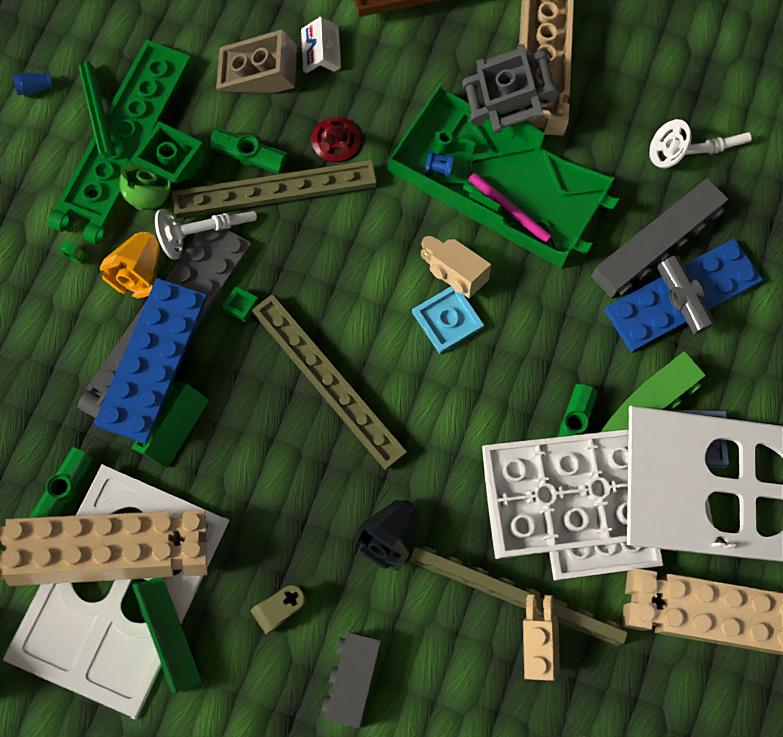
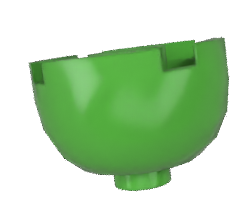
[119,162,172,210]

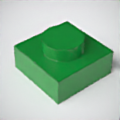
[222,286,259,322]

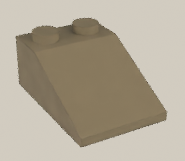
[216,30,297,93]

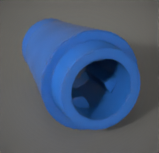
[13,72,52,97]

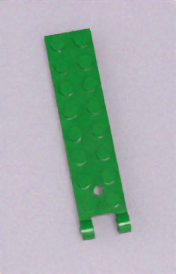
[48,40,192,246]

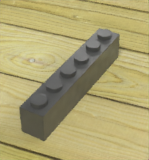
[591,178,728,299]

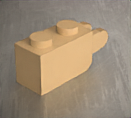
[421,236,491,298]
[523,595,560,680]

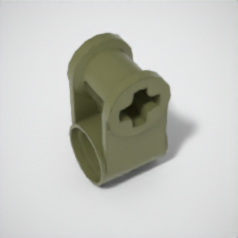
[250,586,306,634]

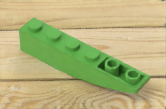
[600,351,706,433]

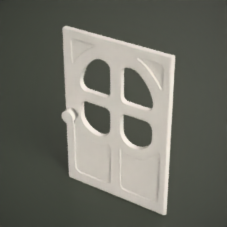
[627,406,783,562]
[3,465,229,720]

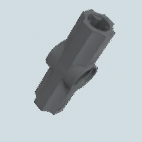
[657,256,716,334]

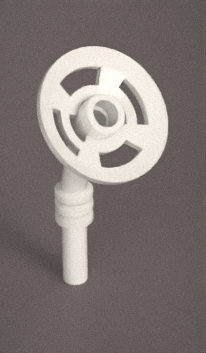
[650,120,751,168]
[155,209,257,260]

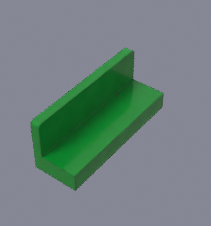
[131,380,209,468]

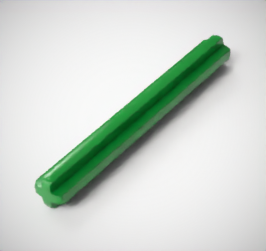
[79,61,114,159]

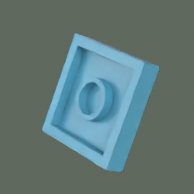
[412,286,484,354]

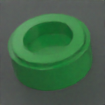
[59,241,87,264]

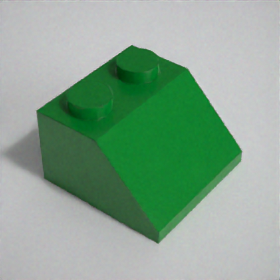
[131,121,206,183]

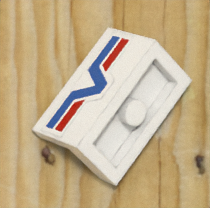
[301,17,341,73]

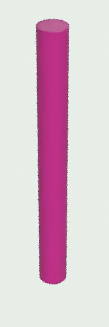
[469,173,552,244]

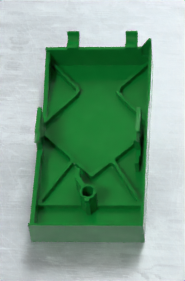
[388,84,620,269]

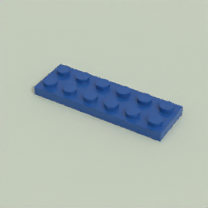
[604,239,762,353]
[93,278,207,445]

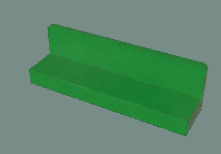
[132,577,202,695]

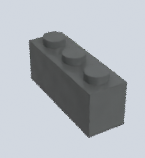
[321,632,380,729]

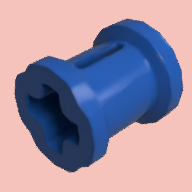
[425,150,455,178]

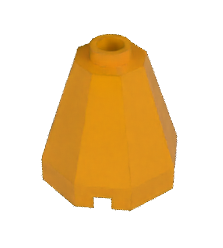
[100,232,160,299]

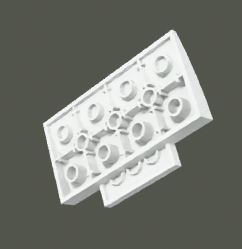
[482,429,713,580]

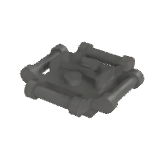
[462,44,559,134]

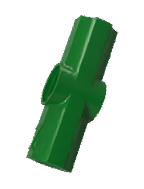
[209,128,288,175]
[557,384,598,437]
[29,447,95,518]

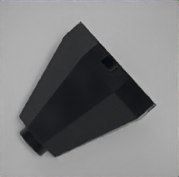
[353,500,419,571]

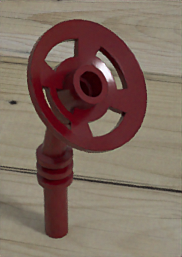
[311,117,361,163]

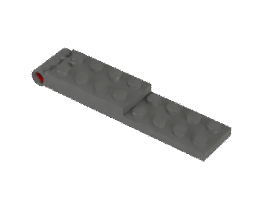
[78,229,252,419]

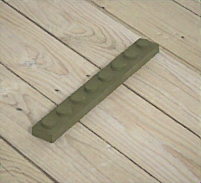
[172,160,376,219]
[252,294,407,471]
[410,546,627,646]

